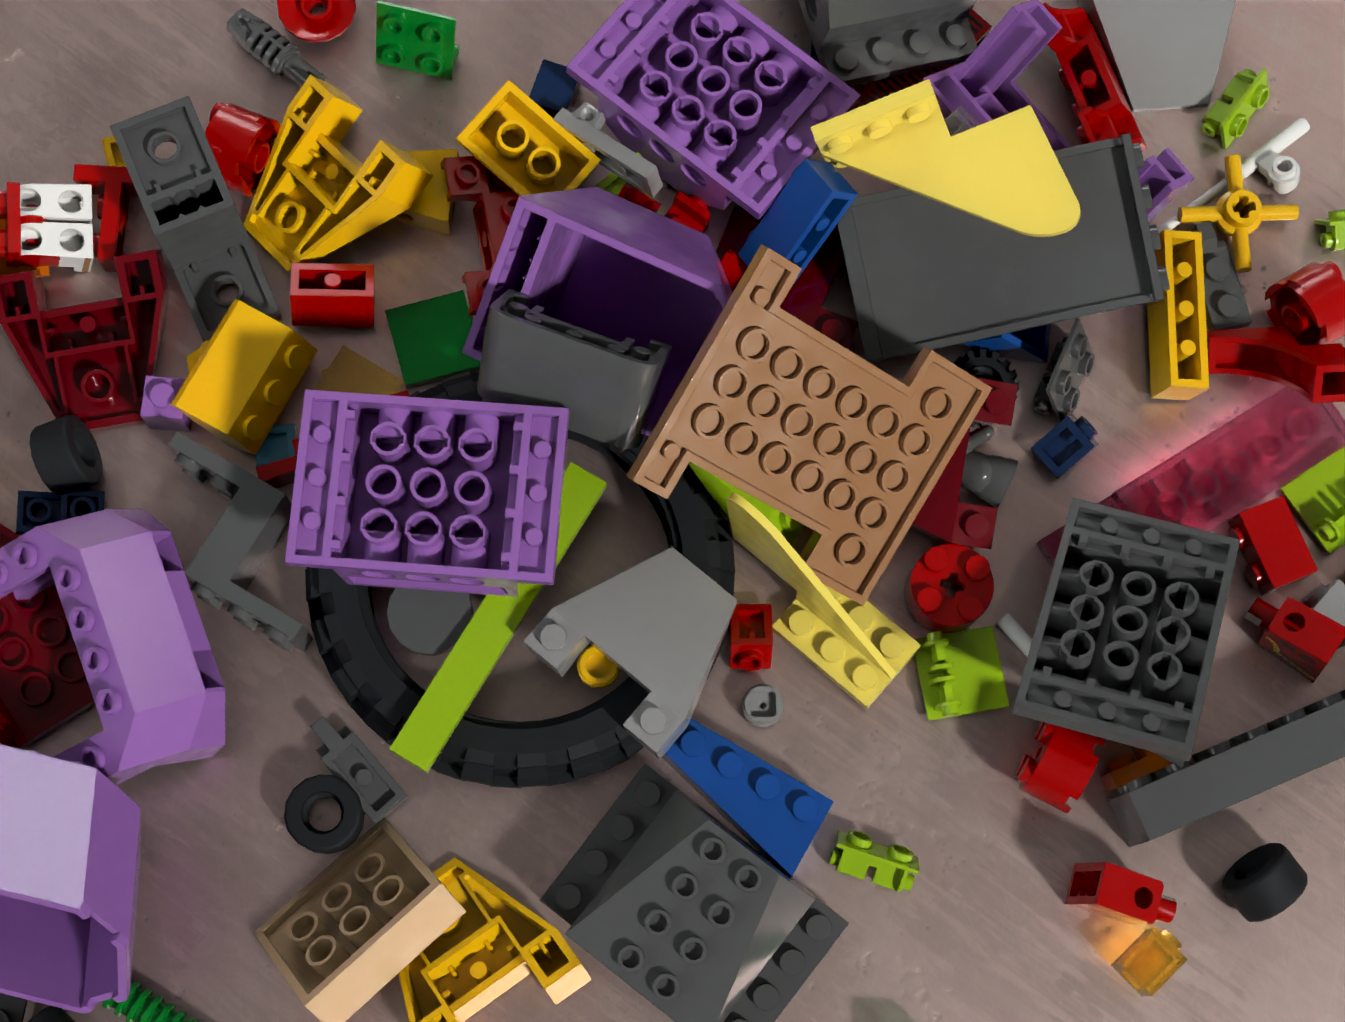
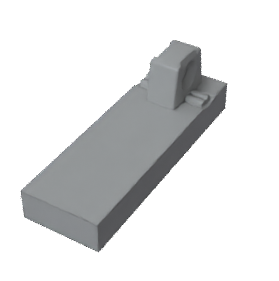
[553,102,663,198]

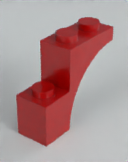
[1207,326,1345,404]

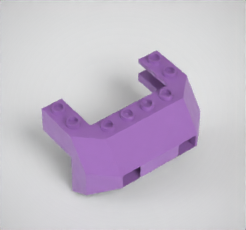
[921,0,1195,222]
[0,509,226,785]

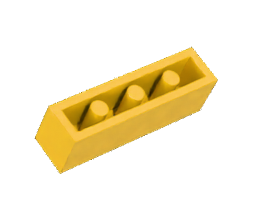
[1147,229,1209,400]

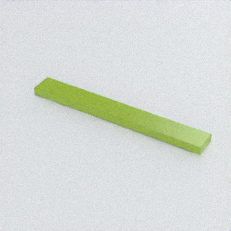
[389,462,607,773]

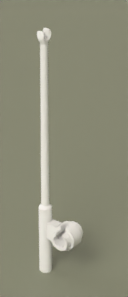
[1158,118,1310,233]

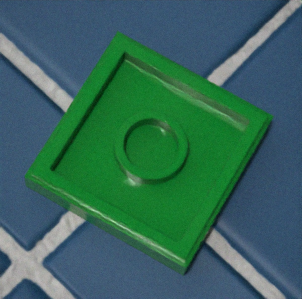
[385,290,481,389]

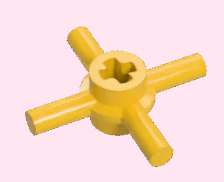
[1177,155,1299,273]

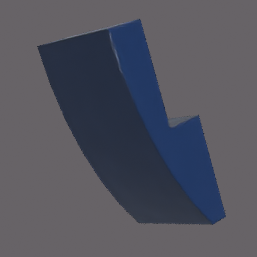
[16,490,105,535]

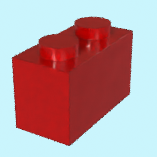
[290,263,375,327]
[1228,496,1318,596]

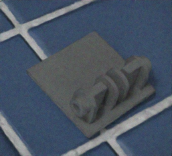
[1033,318,1095,423]

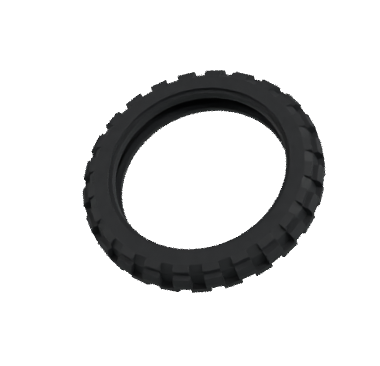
[305,371,735,789]

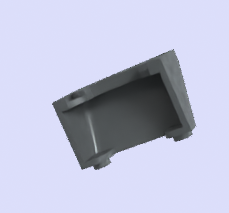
[476,289,673,453]

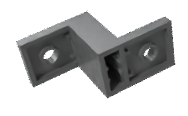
[110,96,282,342]
[168,431,313,652]

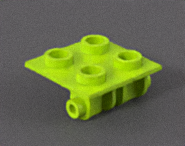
[1280,445,1345,555]
[915,625,1010,721]

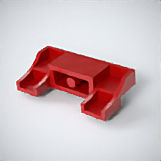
[1043,2,1148,152]
[440,156,519,316]

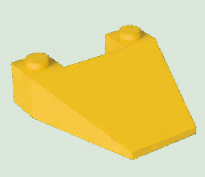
[244,74,434,273]
[398,857,592,1022]

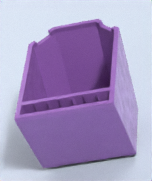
[462,187,733,436]
[0,744,141,1014]

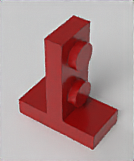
[73,164,139,272]

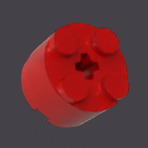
[205,102,280,197]
[1265,261,1345,346]
[904,544,994,634]
[1014,722,1105,813]

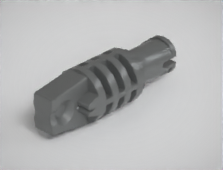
[226,8,326,87]

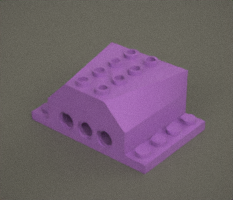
[566,0,861,220]
[285,389,570,597]

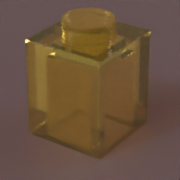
[1111,928,1188,997]

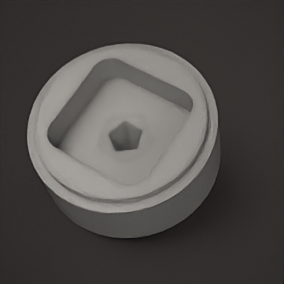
[741,684,784,727]

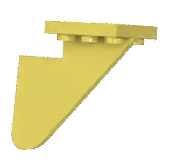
[810,79,1081,237]
[726,493,921,710]

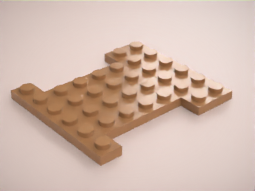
[626,244,992,606]

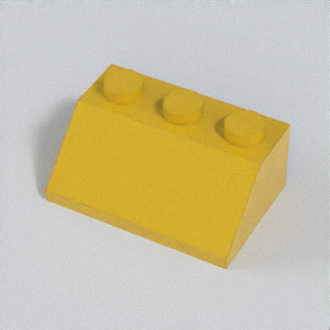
[455,80,601,196]
[171,299,318,455]

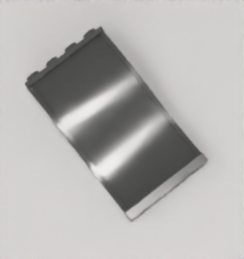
[838,133,1170,363]

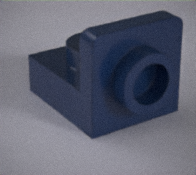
[1031,414,1099,479]

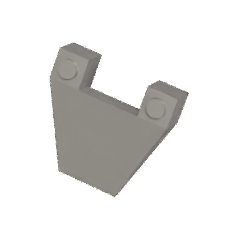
[1077,0,1236,112]
[524,547,738,760]

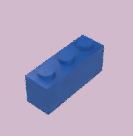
[738,159,859,286]

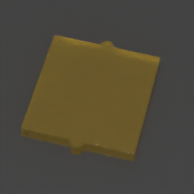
[314,345,404,395]

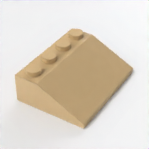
[253,818,467,1022]

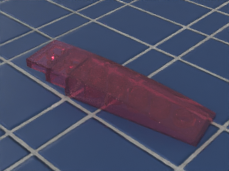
[1036,386,1345,569]

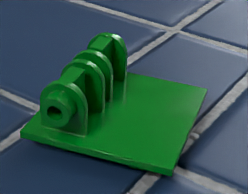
[376,0,460,80]

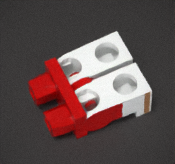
[0,182,94,272]

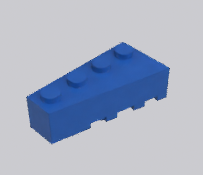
[662,719,834,877]

